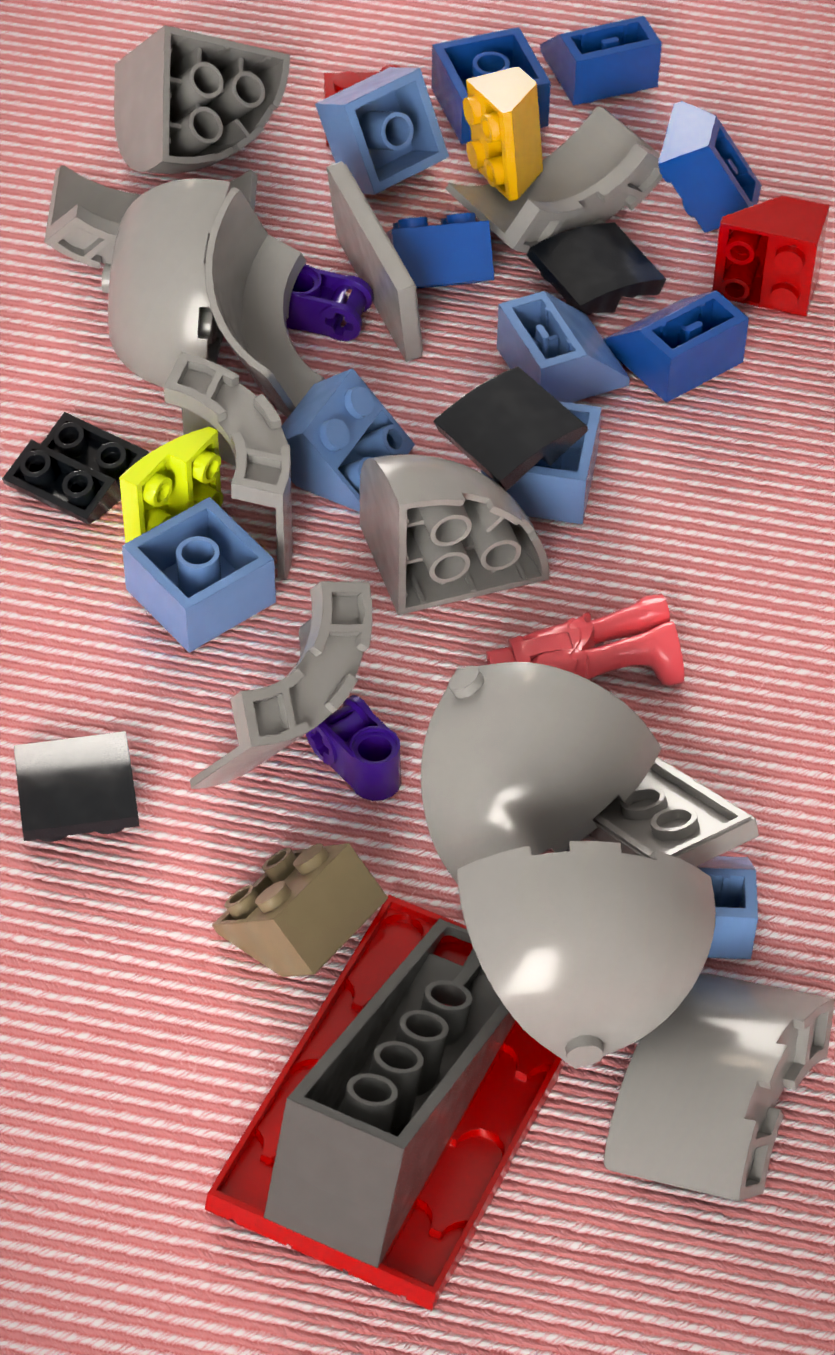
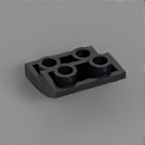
[526,222,666,315]
[433,367,588,491]
[2,412,149,525]
[14,731,139,842]

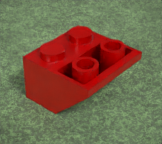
[712,195,830,317]

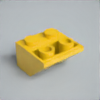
[463,67,543,201]

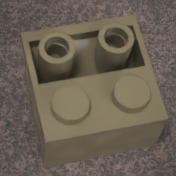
[212,843,388,977]

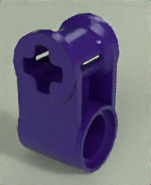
[286,264,374,341]
[306,695,401,801]

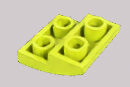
[119,426,223,543]

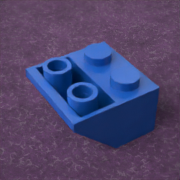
[540,16,662,106]
[658,101,762,233]
[386,213,495,289]
[604,290,749,403]

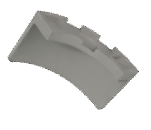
[446,106,663,253]
[44,165,258,269]
[205,187,325,418]
[164,352,293,580]
[190,581,373,789]
[604,973,835,1202]

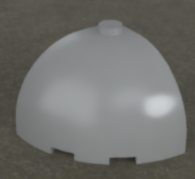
[114,25,290,174]
[101,178,230,388]
[360,454,549,615]
[421,662,662,884]
[457,841,716,1069]

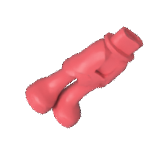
[486,593,684,686]

